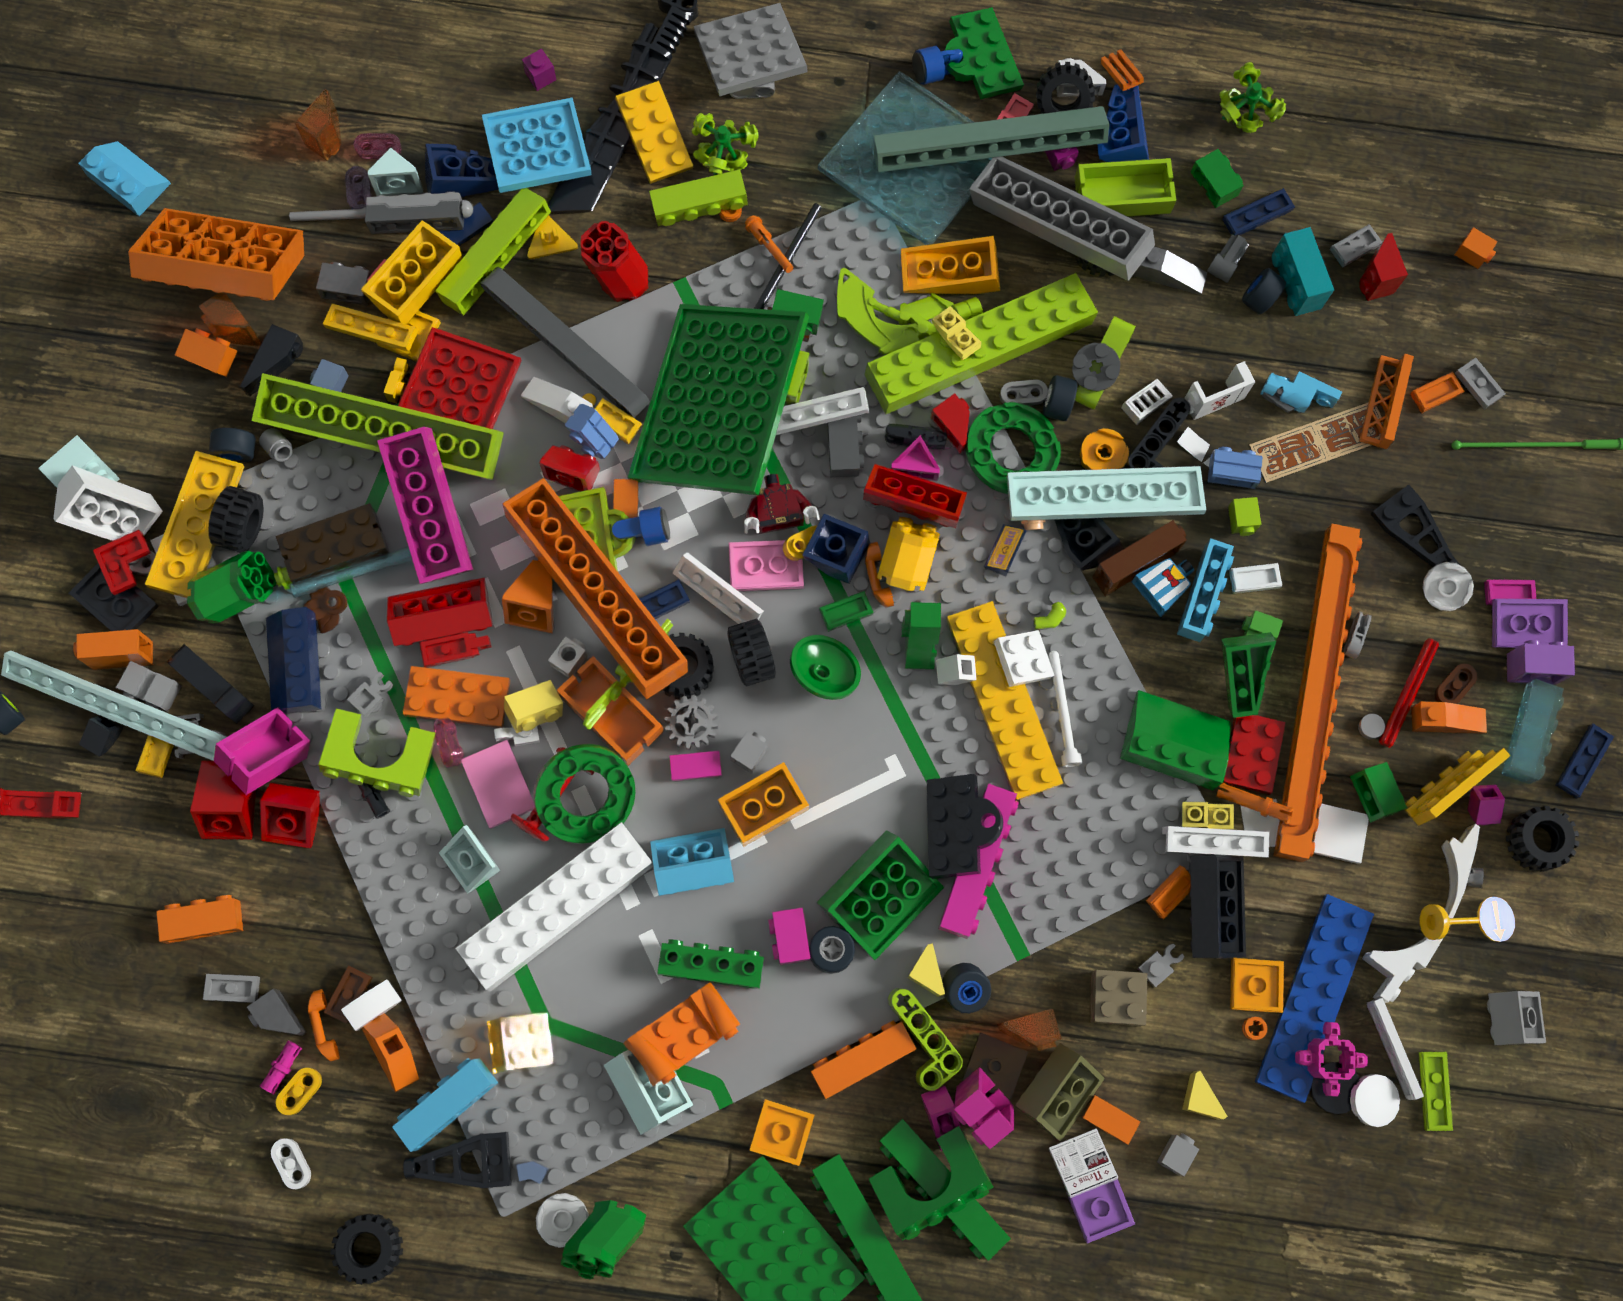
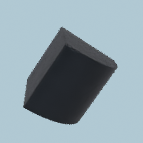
[79,715,124,757]

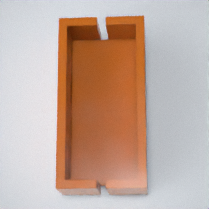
[557,656,664,766]

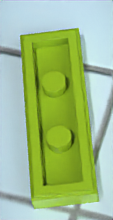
[1419,1052,1453,1131]

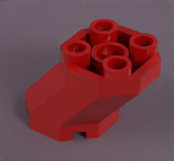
[581,221,649,302]

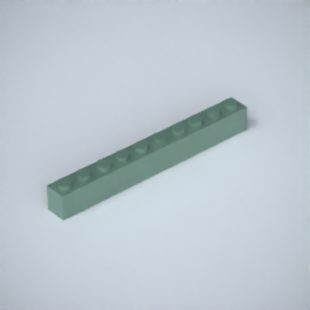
[873,106,1109,172]

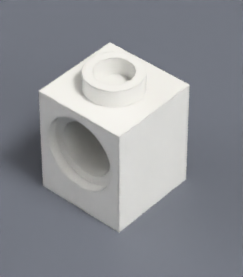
[548,636,588,678]

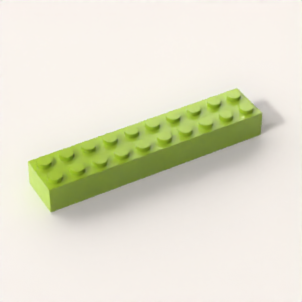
[864,273,1098,415]
[252,373,504,479]

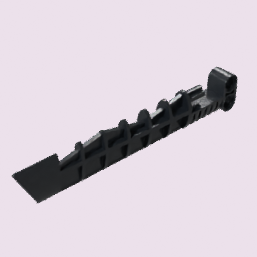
[548,0,699,214]

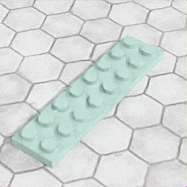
[1007,466,1206,521]

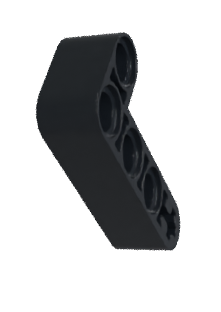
[1124,398,1190,469]
[166,644,255,724]

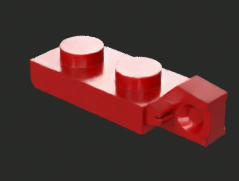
[419,632,492,668]

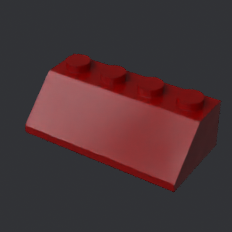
[863,464,967,528]
[387,577,492,646]

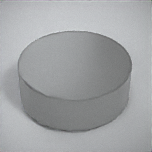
[1358,714,1385,739]

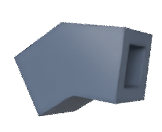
[516,1161,549,1184]

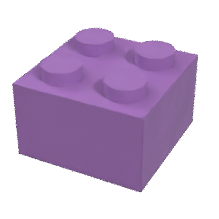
[1507,640,1575,685]

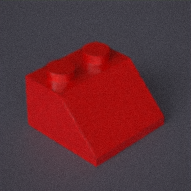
[1360,233,1408,301]
[539,445,600,492]
[260,783,320,848]

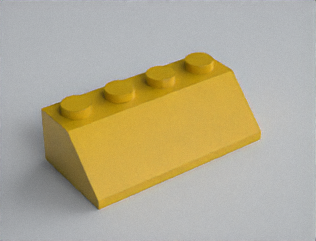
[361,220,463,324]

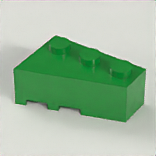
[901,602,941,669]
[1221,632,1276,718]

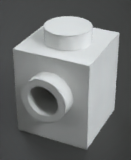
[936,654,977,685]

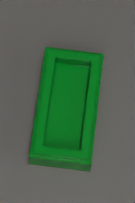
[819,591,874,632]

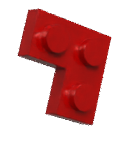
[93,530,151,595]

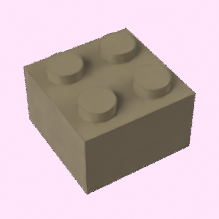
[1090,970,1147,1027]

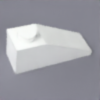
[521,377,593,423]

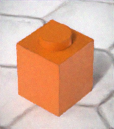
[1454,227,1497,269]

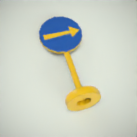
[1420,897,1515,942]

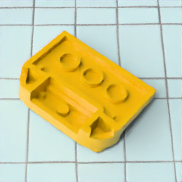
[1405,748,1511,826]

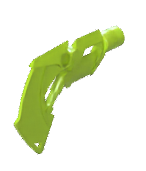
[837,268,983,354]

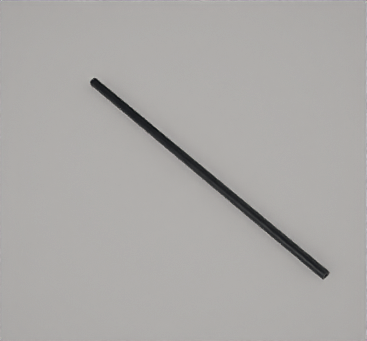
[754,203,822,309]

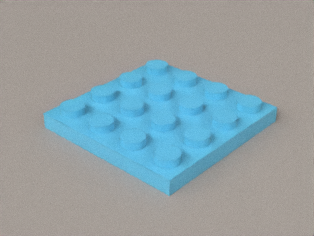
[482,98,592,193]

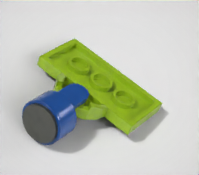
[558,487,670,572]

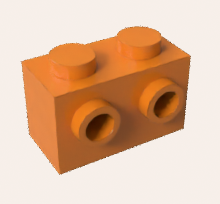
[175,328,237,377]

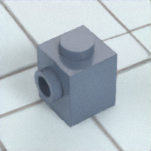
[310,359,349,392]

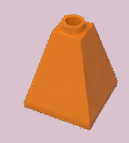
[502,560,554,634]

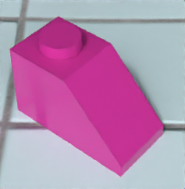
[921,1086,961,1151]

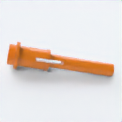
[745,215,794,273]

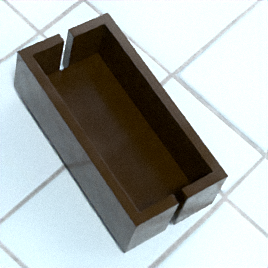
[276,503,391,589]

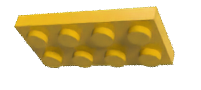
[615,81,693,184]

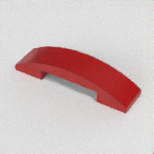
[0,788,82,818]

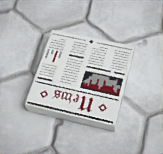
[1049,1129,1118,1198]

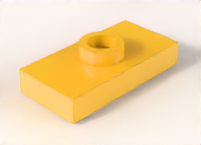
[594,398,642,445]
[136,735,174,778]

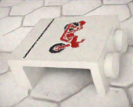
[1184,361,1255,420]

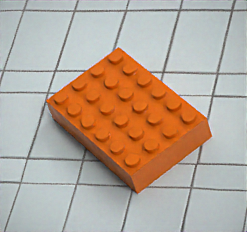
[128,208,304,301]

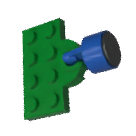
[912,7,1024,99]

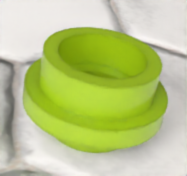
[274,566,294,590]

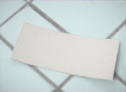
[1177,427,1210,467]

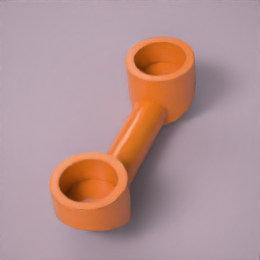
[865,542,894,608]
[308,989,340,1061]

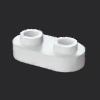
[271,1138,311,1189]

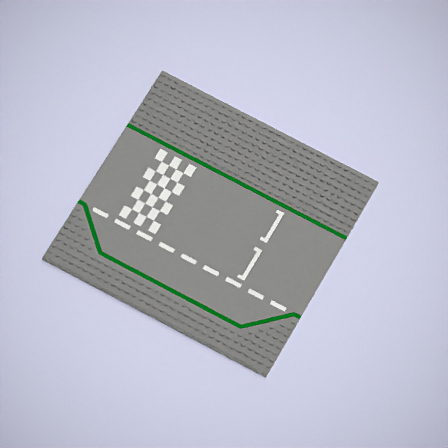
[212,194,1230,1217]

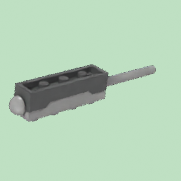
[289,192,473,234]

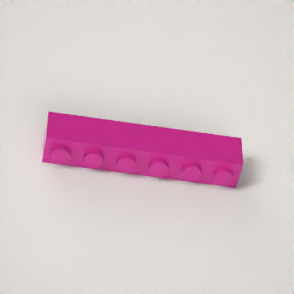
[938,784,1019,939]

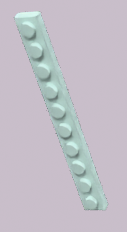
[1,650,226,761]

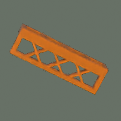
[1359,354,1414,449]

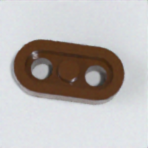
[1435,664,1477,704]

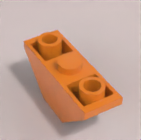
[361,1013,419,1092]

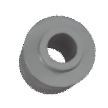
[259,428,292,462]

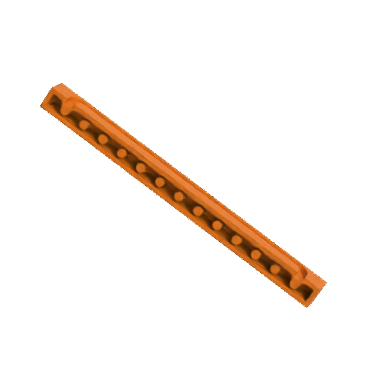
[1273,524,1362,862]

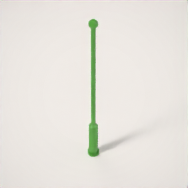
[1451,438,1623,450]

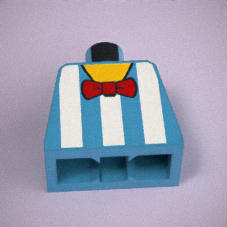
[1132,558,1194,617]

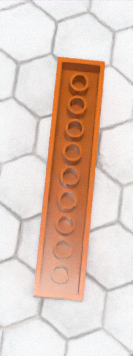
[502,478,688,700]

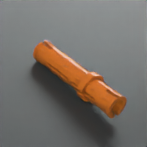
[1217,783,1294,823]

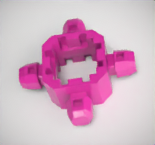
[1295,1022,1368,1096]

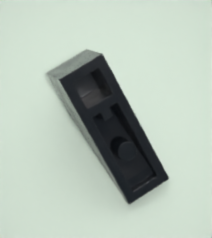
[240,324,303,396]

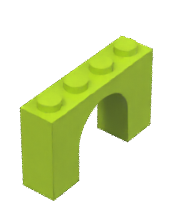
[319,708,435,797]

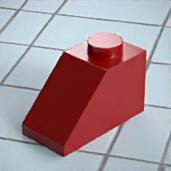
[930,393,970,454]

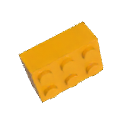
[718,762,809,847]

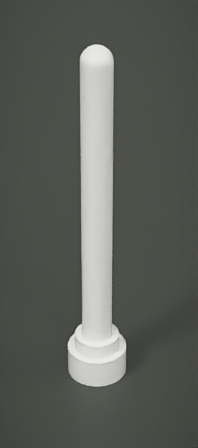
[1049,651,1082,767]

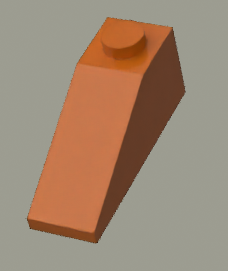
[1411,702,1487,734]

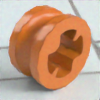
[1242,1017,1268,1040]

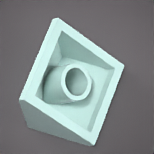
[368,148,423,196]
[439,825,500,894]

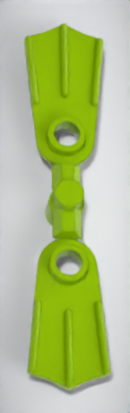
[583,618,673,730]

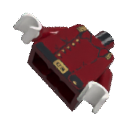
[744,474,820,534]

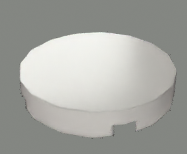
[1423,562,1474,611]
[1350,1074,1400,1127]
[536,1193,589,1248]

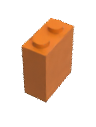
[73,629,153,670]

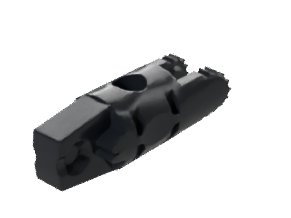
[884,423,947,449]

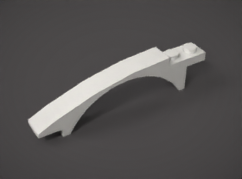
[1362,824,1480,1003]

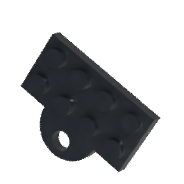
[927,774,1003,879]

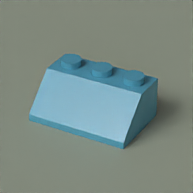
[78,141,171,216]
[650,828,734,896]

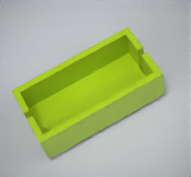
[1074,158,1176,216]

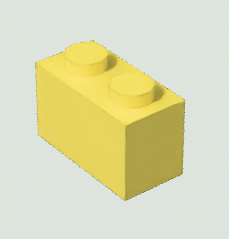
[504,680,563,733]

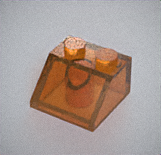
[295,89,342,161]
[199,292,262,347]
[997,1008,1062,1051]

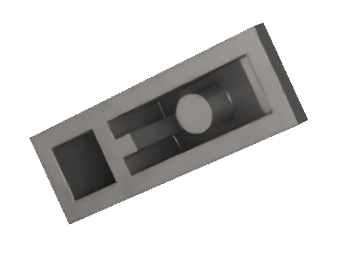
[1134,247,1207,295]

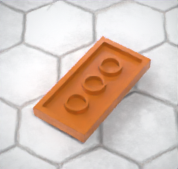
[403,666,510,728]

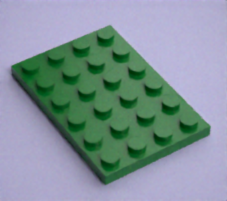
[683,1155,865,1301]

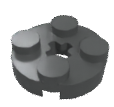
[1072,343,1120,392]

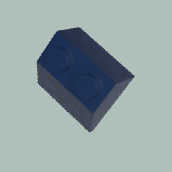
[803,514,870,584]

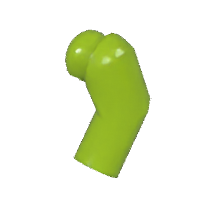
[1034,602,1066,629]

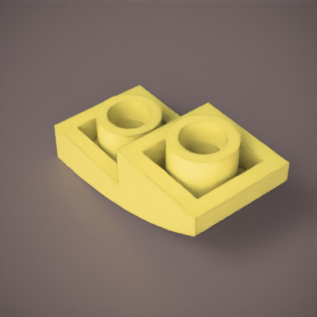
[932,306,981,360]
[1182,802,1234,830]

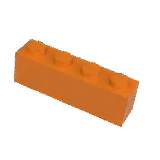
[811,1020,916,1099]

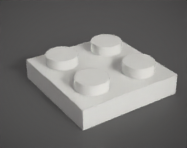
[994,630,1054,687]

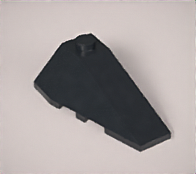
[1054,518,1124,571]

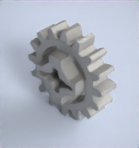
[664,695,718,750]

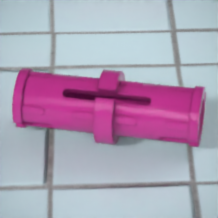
[260,1040,302,1094]

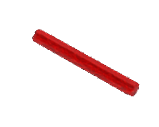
[1379,638,1439,748]

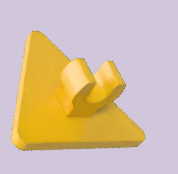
[527,215,578,259]

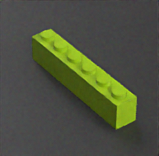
[435,188,551,316]

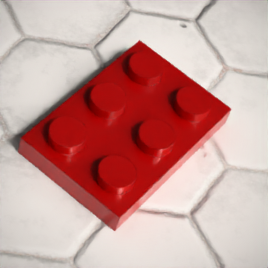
[1223,715,1286,795]

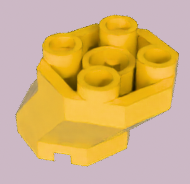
[877,517,940,591]

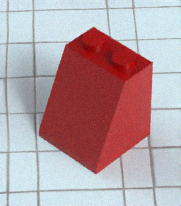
[190,760,256,840]

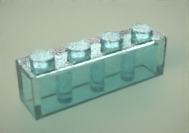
[1502,679,1564,784]

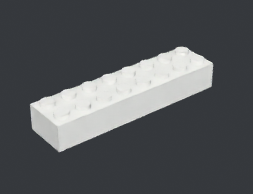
[455,822,653,992]

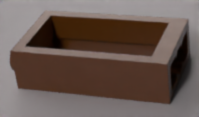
[1092,520,1187,597]

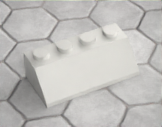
[53,465,163,541]

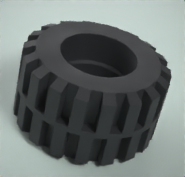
[1036,62,1095,114]
[208,486,264,553]
[727,619,776,687]
[661,633,714,700]
[1506,806,1579,872]
[331,1214,403,1285]

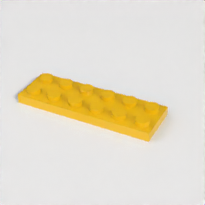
[145,451,244,598]

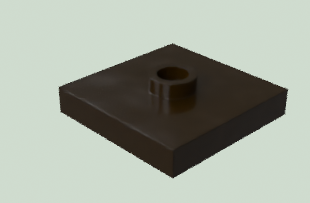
[962,1032,1028,1101]

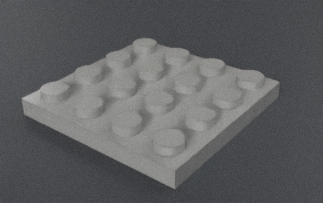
[694,3,807,96]

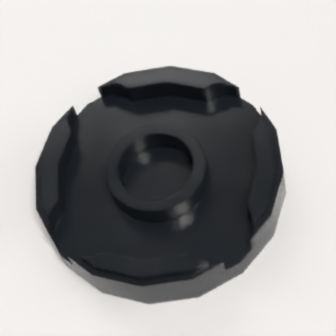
[1310,1062,1360,1114]

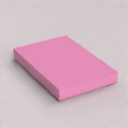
[729,540,804,591]
[461,740,535,829]

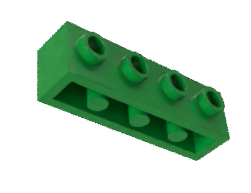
[657,939,764,990]

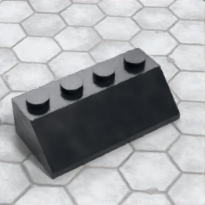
[1189,855,1246,958]

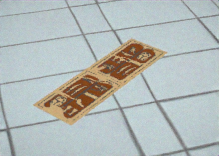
[1249,403,1383,483]

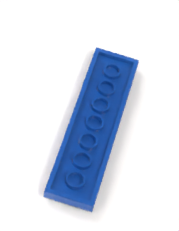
[1255,894,1374,1103]

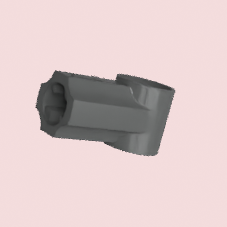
[1207,235,1249,283]

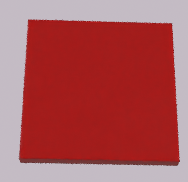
[398,327,522,429]

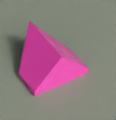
[891,435,940,481]

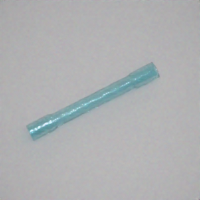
[290,546,412,598]

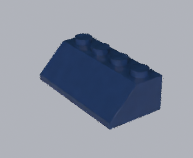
[266,607,322,714]

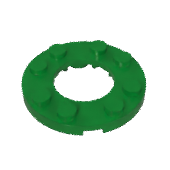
[965,402,1061,494]
[533,744,636,843]

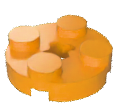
[1080,428,1129,470]

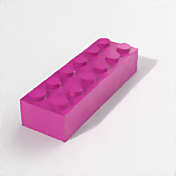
[377,427,473,584]

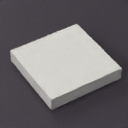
[1312,804,1369,864]

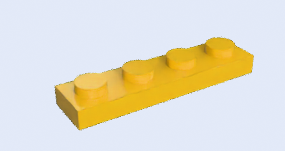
[323,304,418,352]

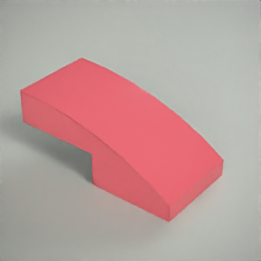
[997,93,1034,120]

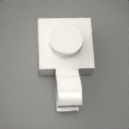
[494,724,540,746]

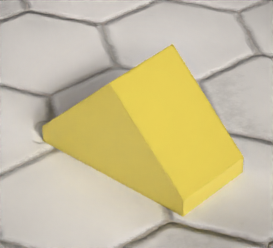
[907,943,945,997]
[1182,1071,1228,1119]

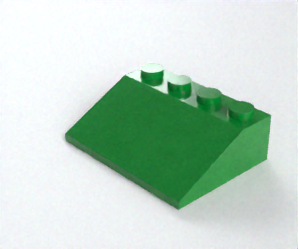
[1120,690,1230,790]
[816,830,944,960]

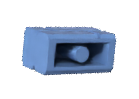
[565,404,619,459]
[1208,447,1263,489]

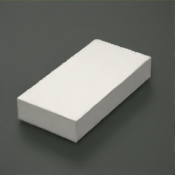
[1229,563,1282,594]

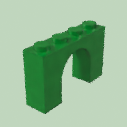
[869,1126,994,1240]

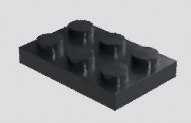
[69,563,159,631]

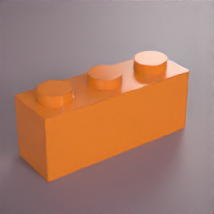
[156,895,243,944]

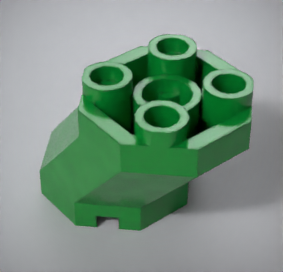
[187,551,277,624]
[561,1200,646,1279]

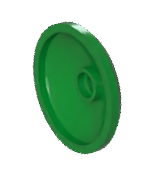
[790,635,861,700]

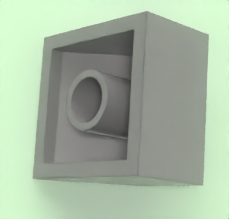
[1487,991,1546,1045]

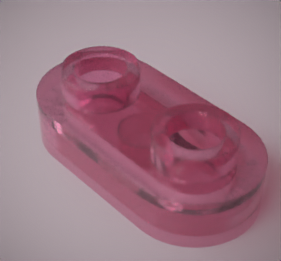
[354,133,402,159]
[433,718,464,768]

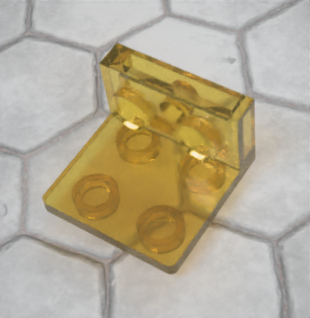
[487,1012,553,1074]

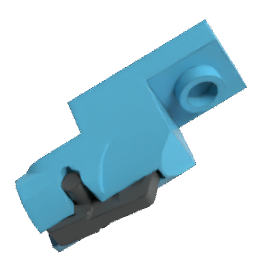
[1260,371,1342,413]

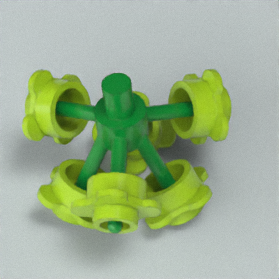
[1220,62,1286,133]
[692,113,759,175]

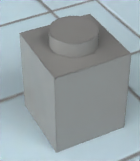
[730,731,768,774]
[1157,1133,1199,1177]

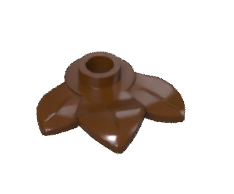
[303,585,347,634]

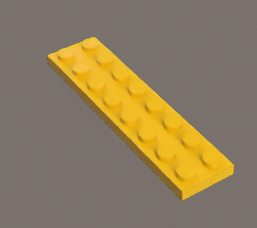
[946,601,1063,801]

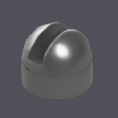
[1467,868,1484,888]

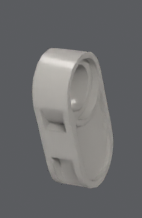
[730,81,775,99]
[1343,611,1371,659]

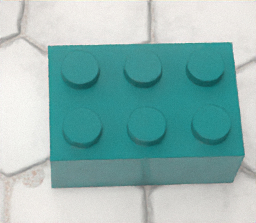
[1272,227,1334,316]

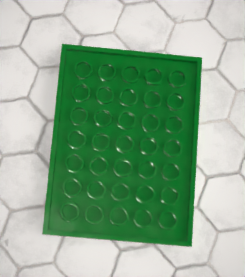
[627,304,809,495]

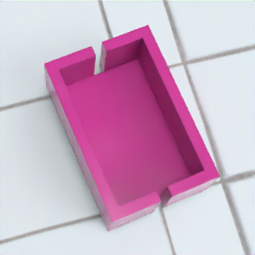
[214,708,310,795]
[954,1067,1014,1149]

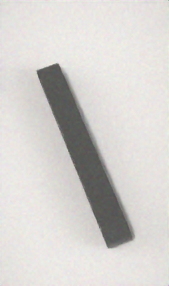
[480,267,650,418]

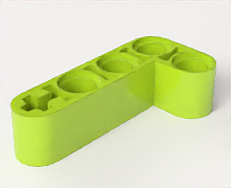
[1075,316,1136,410]
[888,988,963,1091]

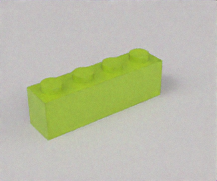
[649,169,748,226]

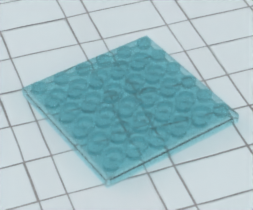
[817,71,1005,245]

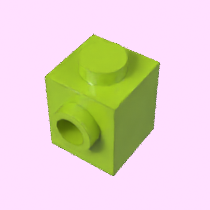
[1228,497,1261,536]

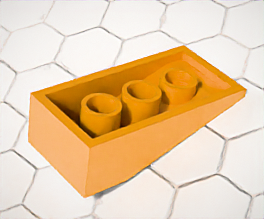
[901,236,1000,294]

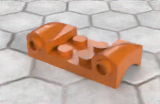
[623,982,740,1087]

